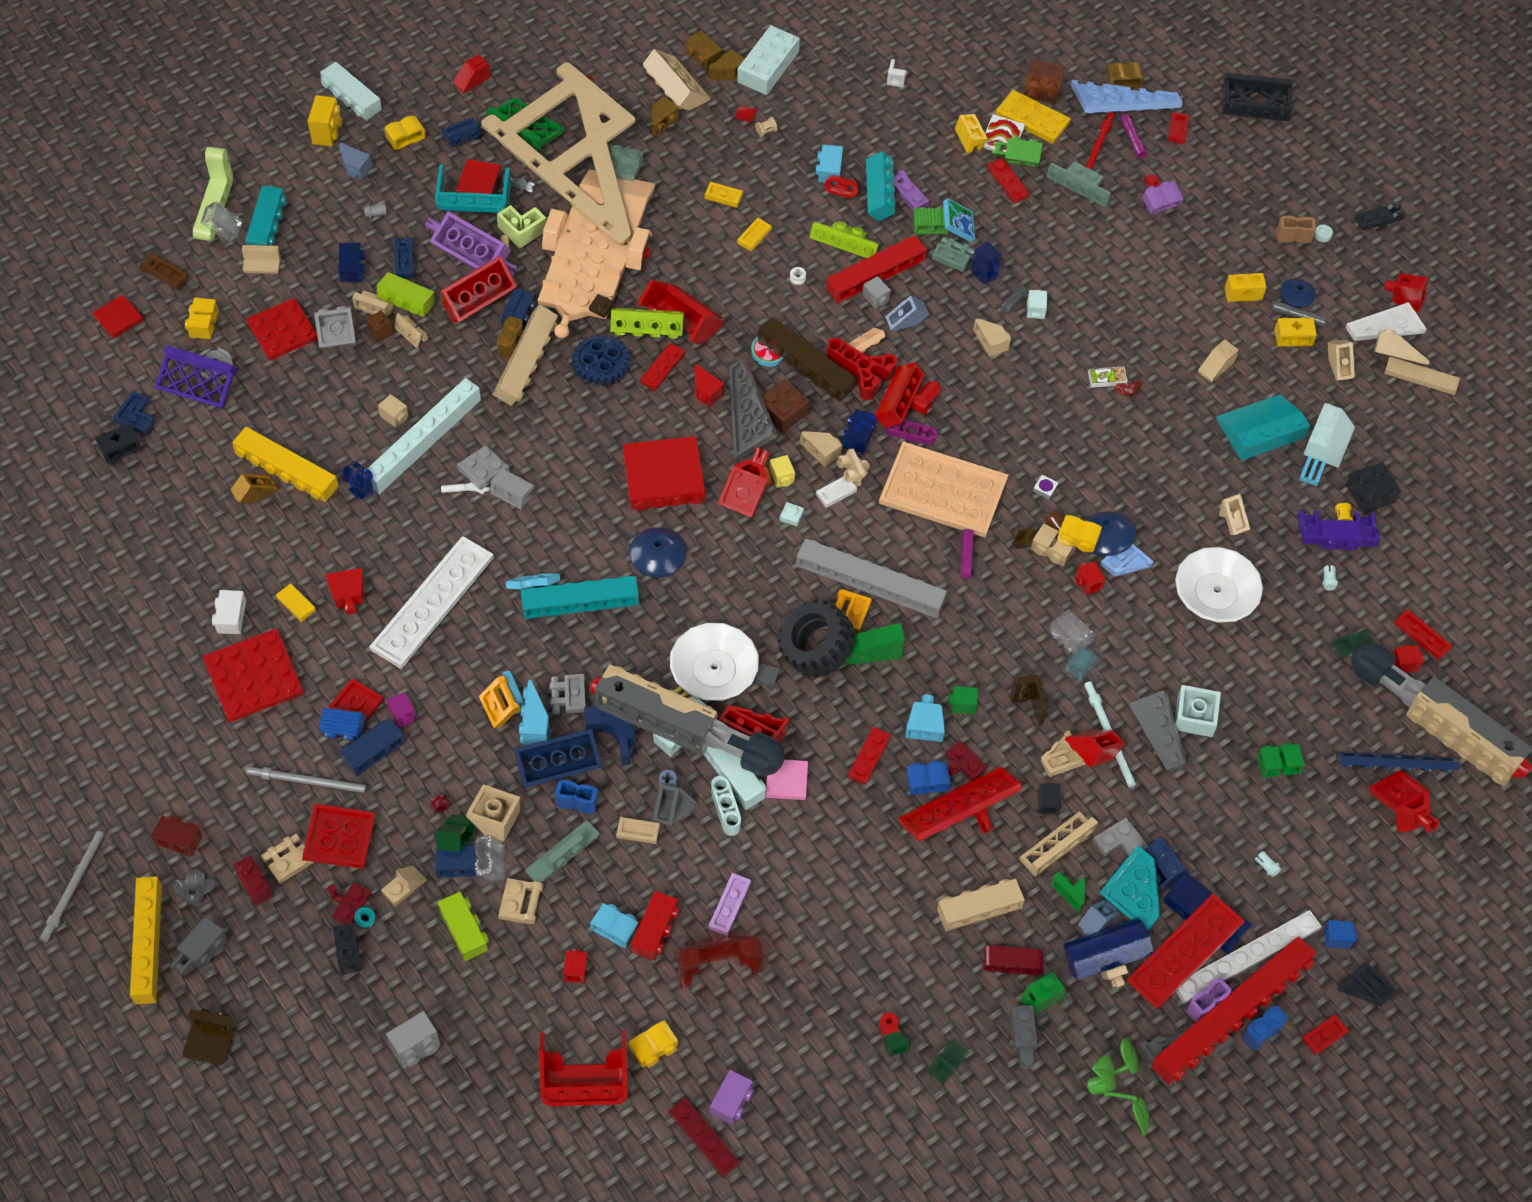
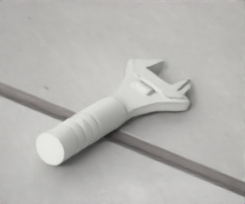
[441,482,491,494]

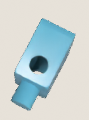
[905,694,944,742]

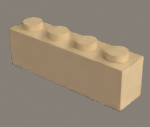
[937,879,1025,931]

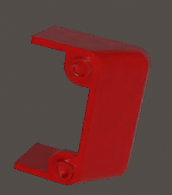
[637,279,725,345]
[539,1030,627,1106]

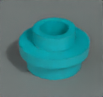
[354,907,376,928]

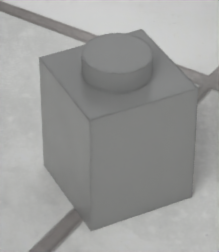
[863,276,891,309]

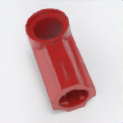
[910,380,942,415]

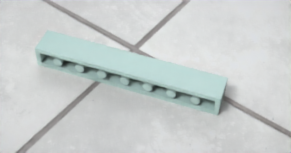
[363,378,481,494]

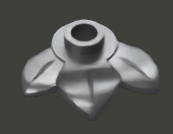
[174,869,215,905]

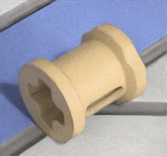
[755,117,777,137]

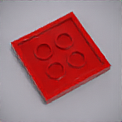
[246,297,318,361]
[302,803,375,869]

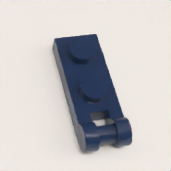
[394,236,414,278]

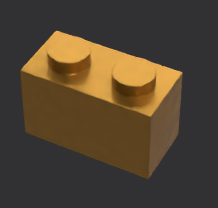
[685,30,722,70]

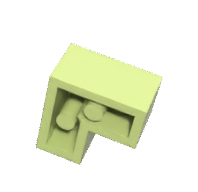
[497,205,547,249]

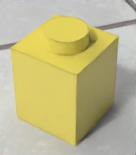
[769,455,795,488]

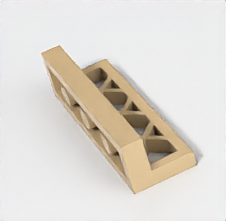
[1019,811,1098,877]

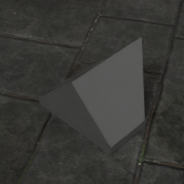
[652,783,699,826]

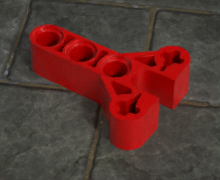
[826,337,898,400]

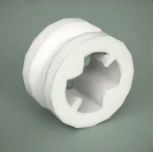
[790,267,806,285]

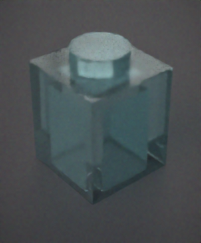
[1065,646,1097,681]

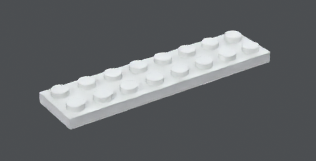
[369,536,494,669]

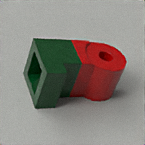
[879,1012,910,1057]

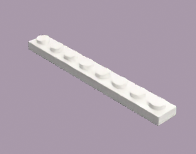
[1176,910,1322,1004]

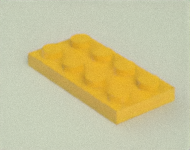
[995,90,1071,144]

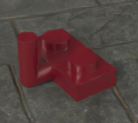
[945,740,988,781]
[327,882,372,925]

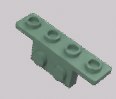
[1047,161,1111,207]
[525,821,599,883]

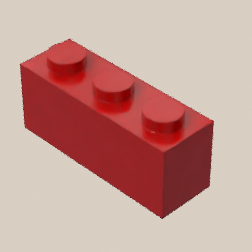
[631,891,680,961]

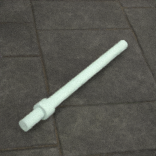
[1085,682,1136,787]

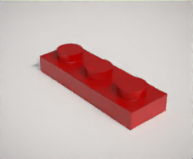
[988,158,1029,204]
[640,343,685,391]
[1394,609,1453,661]
[848,727,891,786]

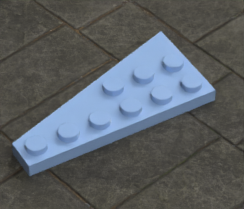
[1071,80,1182,113]

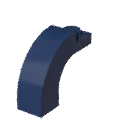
[584,706,635,765]

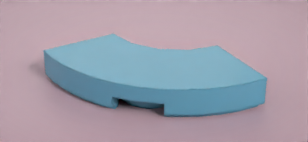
[506,573,560,589]

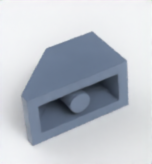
[339,143,372,180]
[885,295,930,331]
[1078,899,1122,938]

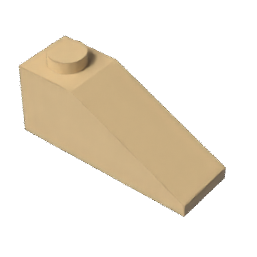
[1374,328,1430,365]

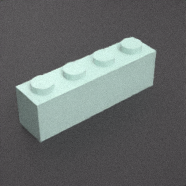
[320,62,382,121]
[703,746,766,810]

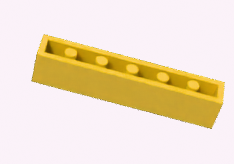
[232,427,339,502]
[130,877,162,1005]

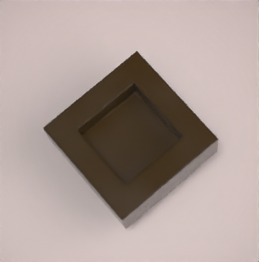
[589,294,613,318]
[1012,528,1037,549]

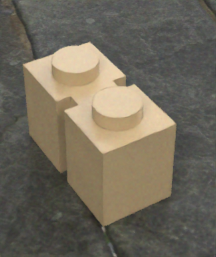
[1031,524,1076,566]

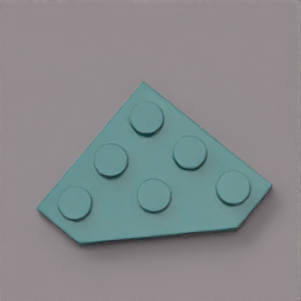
[1100,846,1161,933]

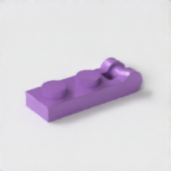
[894,170,929,211]

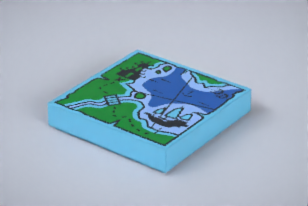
[943,198,975,242]

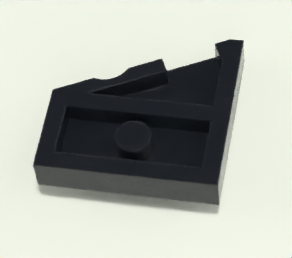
[1337,961,1397,1007]

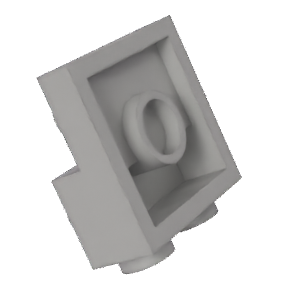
[314,306,356,349]

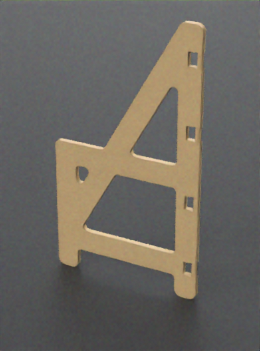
[481,63,635,245]

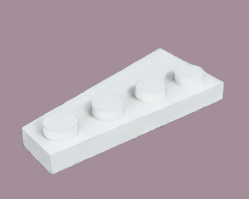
[1346,302,1426,341]

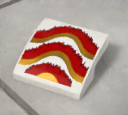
[982,114,1025,152]

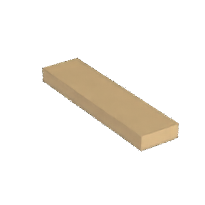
[1384,357,1460,395]

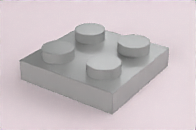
[457,445,510,490]

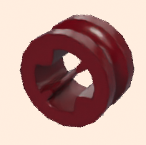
[430,794,451,813]

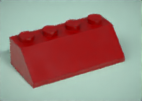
[441,255,517,322]

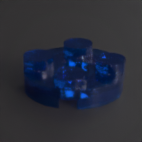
[343,461,374,499]

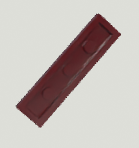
[668,1098,740,1178]

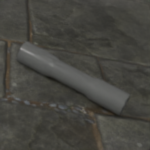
[1272,301,1326,327]

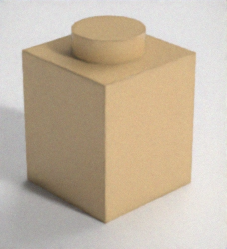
[378,394,408,428]

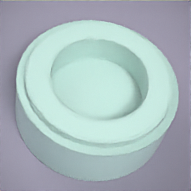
[1314,225,1333,242]

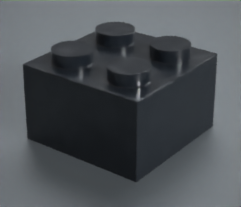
[1345,462,1401,514]

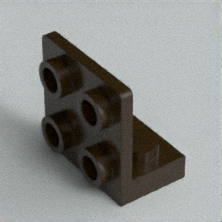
[1010,674,1049,726]

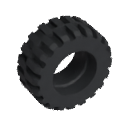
[778,600,856,678]

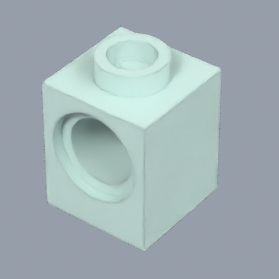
[1027,290,1047,319]

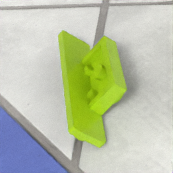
[810,221,879,258]

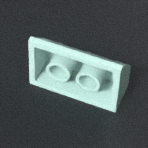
[1303,403,1355,468]

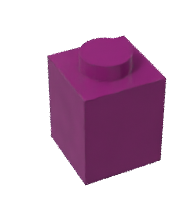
[386,692,417,728]

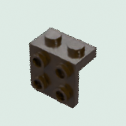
[182,1008,236,1065]

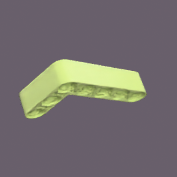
[193,147,233,241]

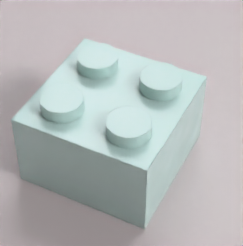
[1175,685,1221,737]

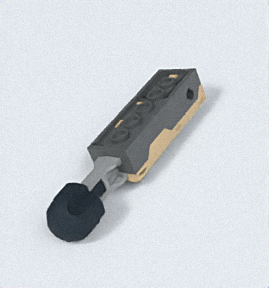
[1351,643,1532,787]
[590,664,785,776]

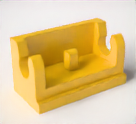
[955,114,987,153]

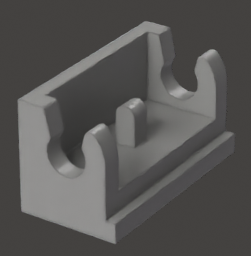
[490,469,534,510]

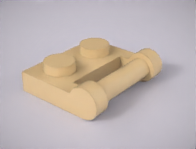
[498,878,544,924]

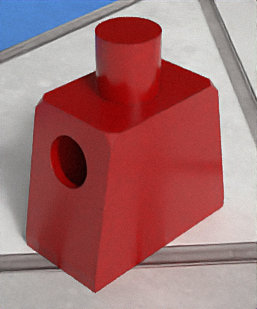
[1384,273,1428,313]
[325,568,364,615]

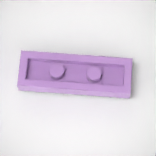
[709,873,751,936]

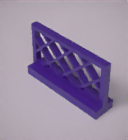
[154,345,239,409]

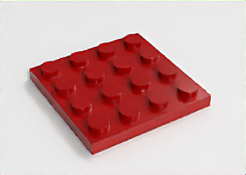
[202,628,304,723]

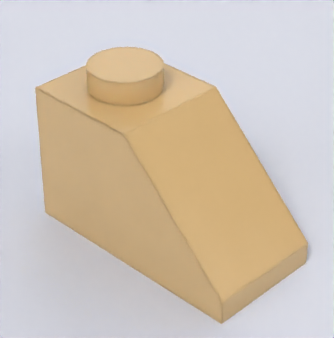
[973,319,1011,357]
[1198,340,1238,383]
[1328,340,1355,381]
[800,431,842,467]

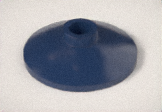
[1280,279,1316,308]

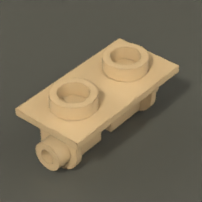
[394,313,428,348]

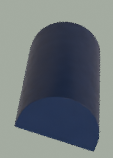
[514,729,602,788]

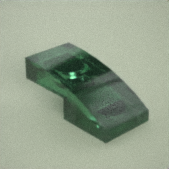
[1331,629,1375,659]
[926,1039,969,1085]

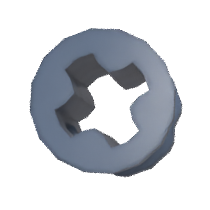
[659,770,677,787]

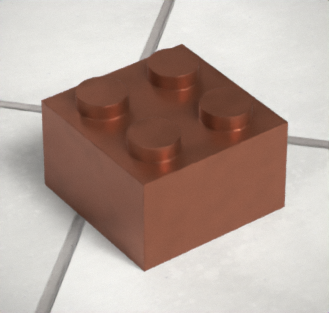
[1024,60,1065,104]
[761,379,810,434]

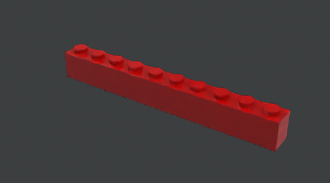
[1151,936,1317,1086]

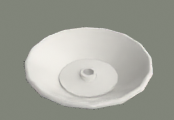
[1175,547,1263,623]
[670,623,759,701]

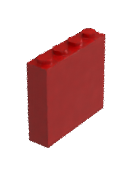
[622,436,705,510]

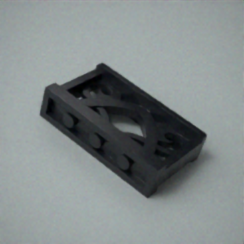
[1222,73,1293,121]

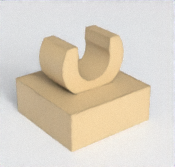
[1100,965,1128,987]

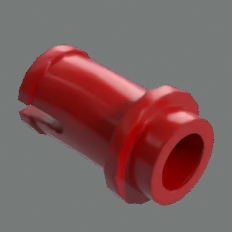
[973,808,994,834]

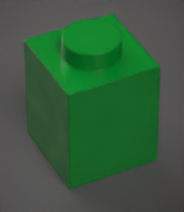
[948,686,978,714]

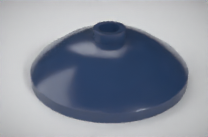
[1085,511,1136,556]
[630,527,686,578]

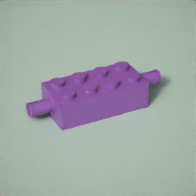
[425,212,517,276]

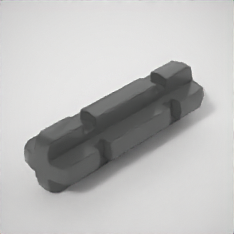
[502,175,535,193]
[1000,286,1028,313]

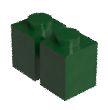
[434,814,476,852]

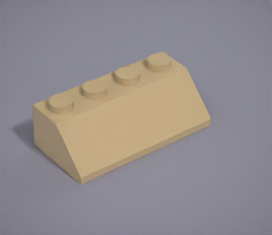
[643,49,711,110]

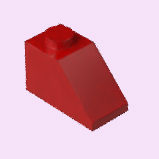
[453,54,490,94]
[694,364,724,407]

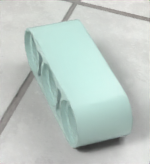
[711,776,741,836]

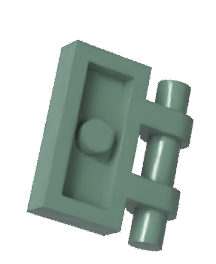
[931,237,976,272]

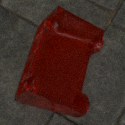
[675,933,764,988]

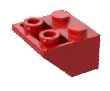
[1065,729,1125,768]

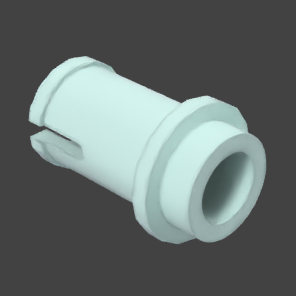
[1322,565,1338,590]
[1255,851,1281,877]

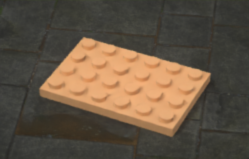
[879,442,1008,537]

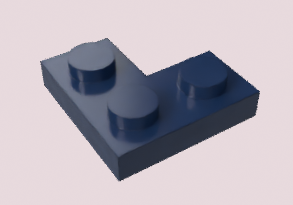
[113,391,155,436]

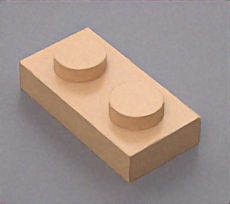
[848,328,886,353]

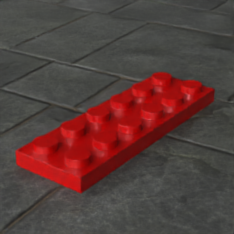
[898,766,1022,842]
[1126,893,1245,1011]

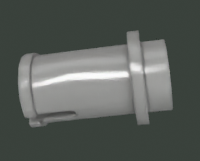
[364,204,386,219]

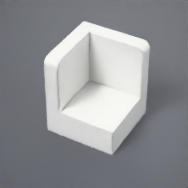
[887,59,907,87]

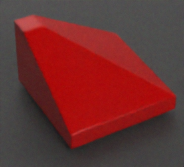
[736,105,757,123]

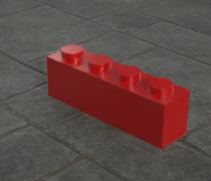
[875,362,924,428]

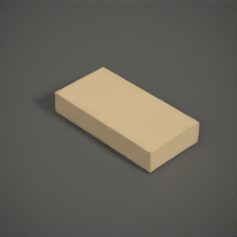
[616,817,660,844]

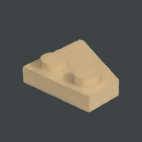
[1041,730,1085,777]

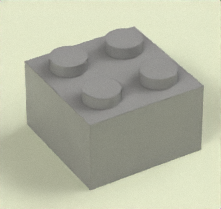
[386,1011,440,1069]

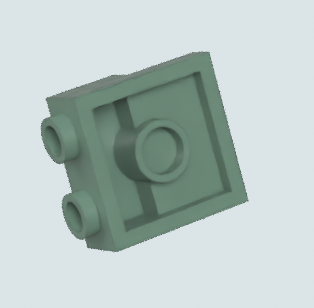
[608,145,643,181]

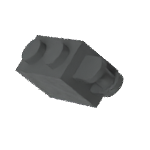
[171,917,227,976]
[1009,1006,1037,1070]

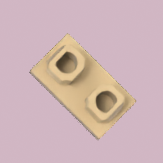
[837,449,870,487]

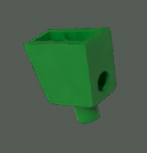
[1020,972,1065,1015]

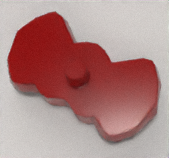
[1144,174,1160,187]

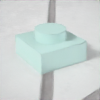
[780,502,804,527]

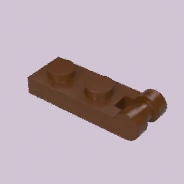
[139,253,189,290]

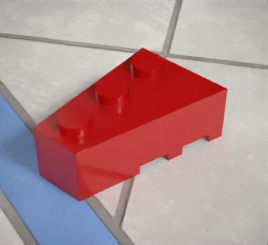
[718,705,790,743]

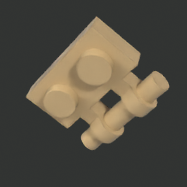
[261,834,314,884]

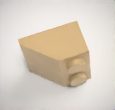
[466,784,520,842]

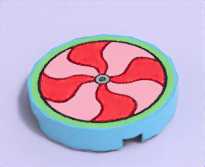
[751,337,784,367]

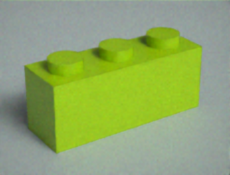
[377,272,435,317]
[437,892,489,961]

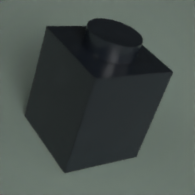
[1038,782,1061,815]

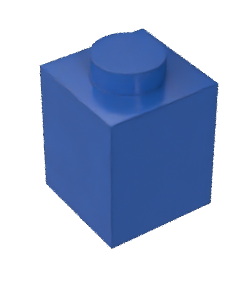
[1324,920,1357,949]

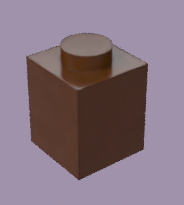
[366,310,393,343]

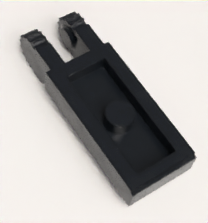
[1354,203,1406,231]

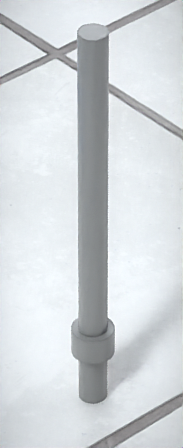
[246,766,366,793]
[40,831,105,942]

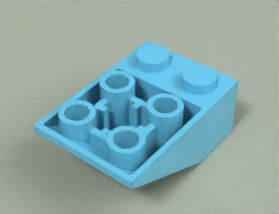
[519,680,550,746]

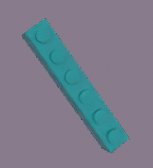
[521,576,639,619]

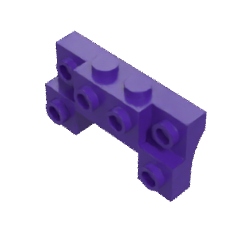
[1297,510,1380,551]

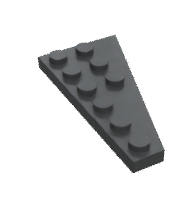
[729,359,778,460]

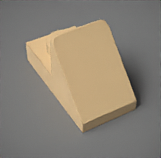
[1219,494,1250,535]
[381,866,427,907]

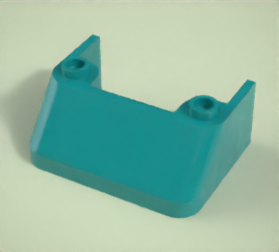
[435,164,511,213]

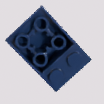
[1113,837,1190,893]

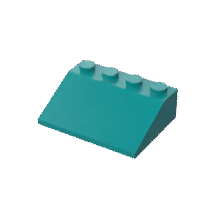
[1216,394,1310,461]

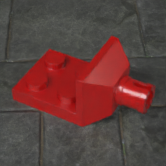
[717,447,773,518]
[1369,770,1439,833]

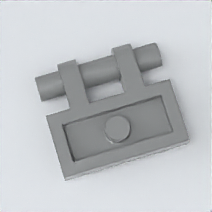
[549,674,586,715]

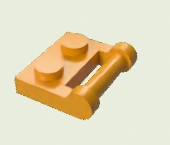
[835,590,872,633]
[479,676,521,728]

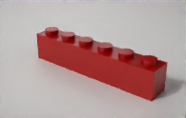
[826,235,927,304]

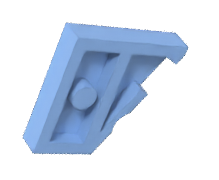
[1101,544,1154,577]

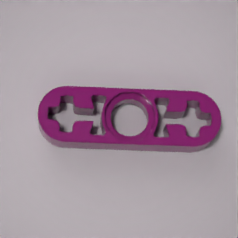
[885,420,937,445]
[960,529,973,579]

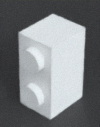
[212,590,246,634]

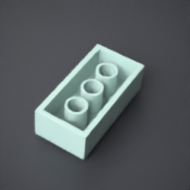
[738,25,800,95]

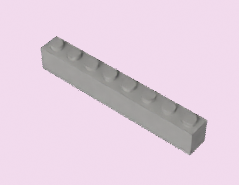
[796,538,947,618]

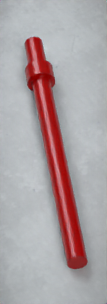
[1086,112,1114,170]

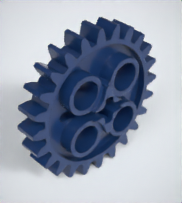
[571,334,630,386]

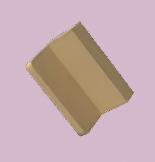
[242,245,281,274]
[352,291,395,318]

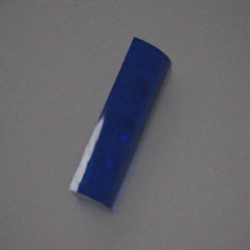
[1163,872,1252,954]
[1063,917,1154,980]

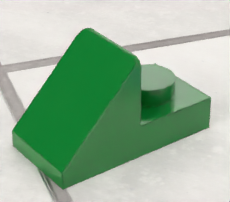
[1050,872,1085,914]

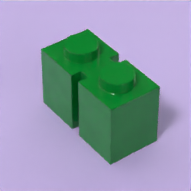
[1256,743,1305,778]

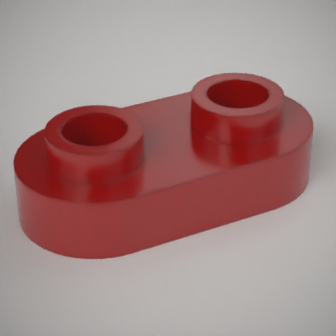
[824,175,859,198]

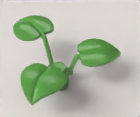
[1088,1037,1150,1137]

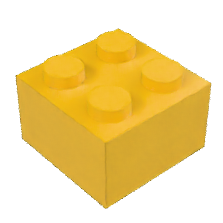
[308,95,342,147]

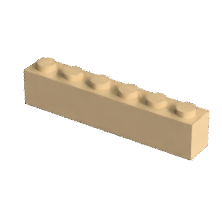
[492,304,558,406]

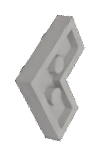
[1093,818,1148,856]

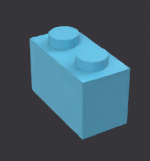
[816,145,843,184]

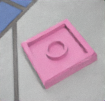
[766,760,808,800]

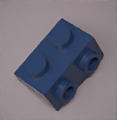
[441,117,481,147]

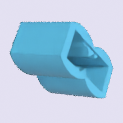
[590,903,639,948]

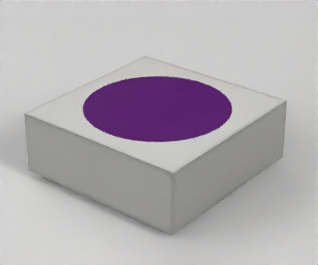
[1033,475,1058,499]

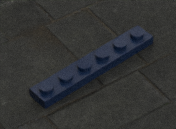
[1336,751,1460,772]

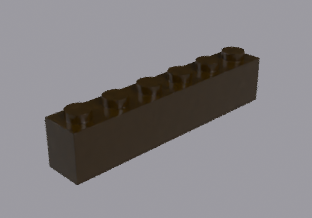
[758,316,855,402]

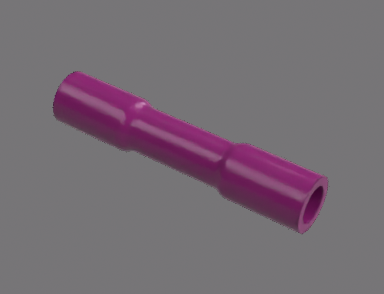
[1120,114,1147,159]

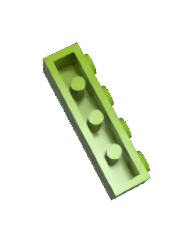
[610,308,684,338]

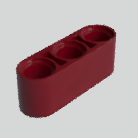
[983,946,1044,976]

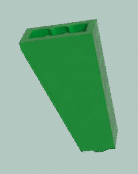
[845,623,904,665]

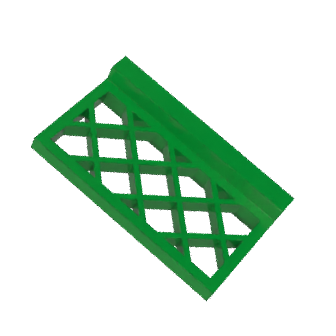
[487,97,565,153]

